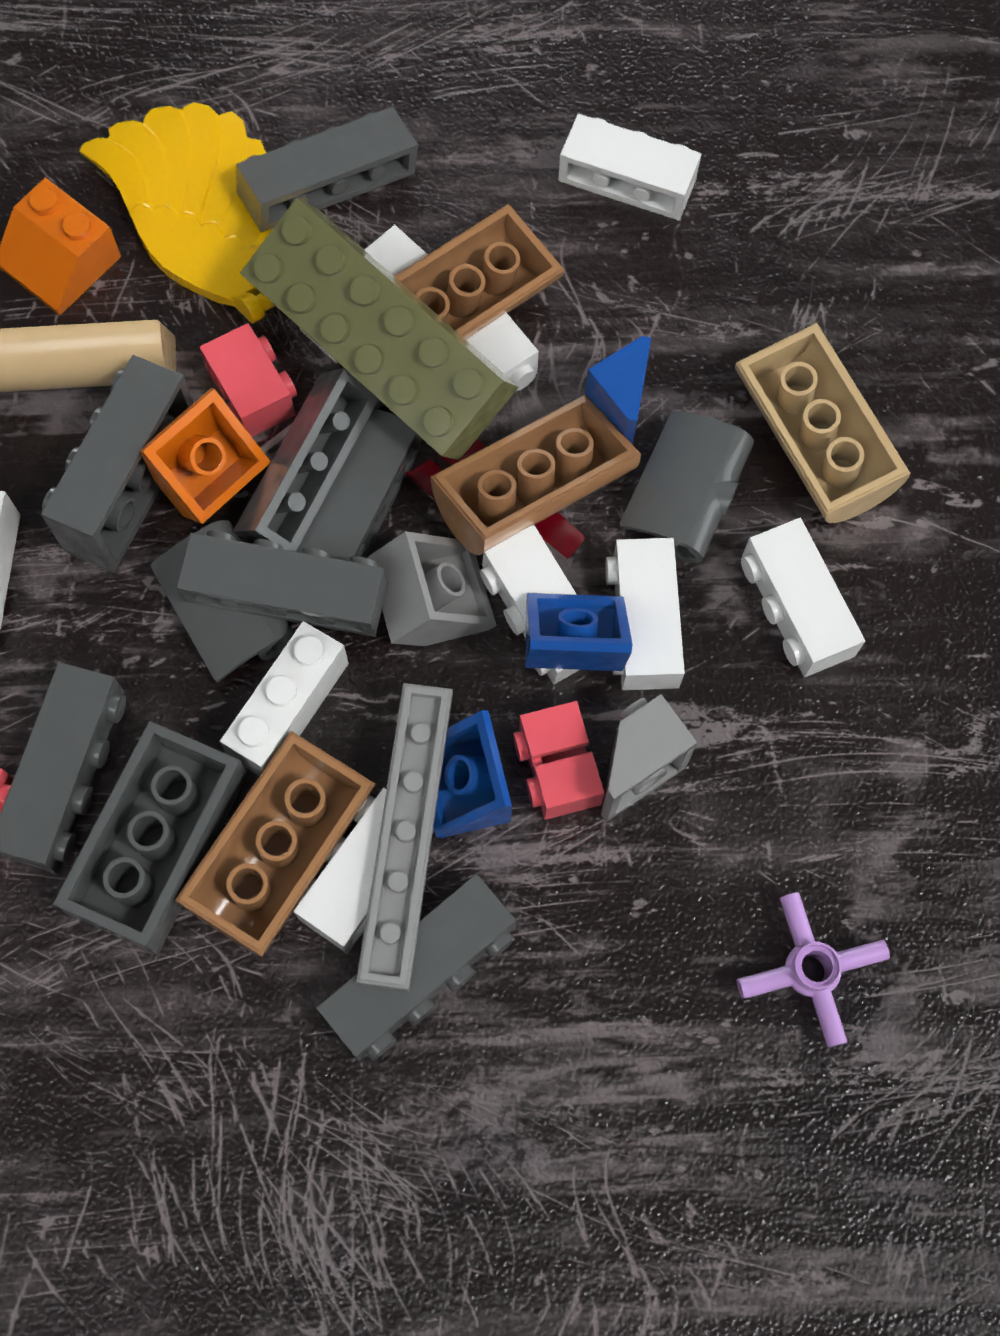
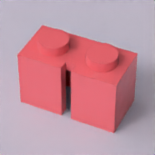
[199,323,297,437]
[513,701,605,820]

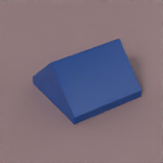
[585,336,651,444]
[525,593,633,671]
[434,710,512,838]

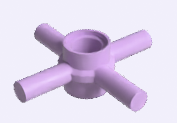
[737,892,890,1048]

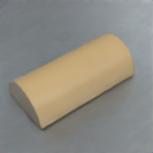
[0,320,176,392]
[735,323,910,523]

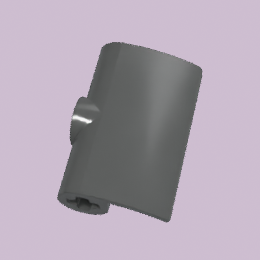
[619,411,754,564]
[151,520,295,682]

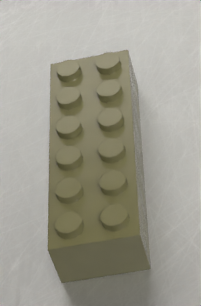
[240,197,519,460]

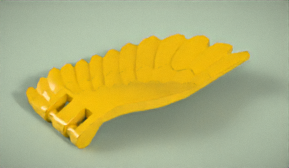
[79,102,278,324]

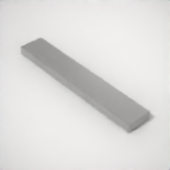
[356,683,453,991]

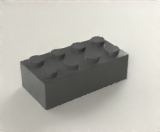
[41,355,193,573]
[53,721,248,955]

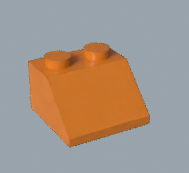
[0,177,121,316]
[140,388,271,524]

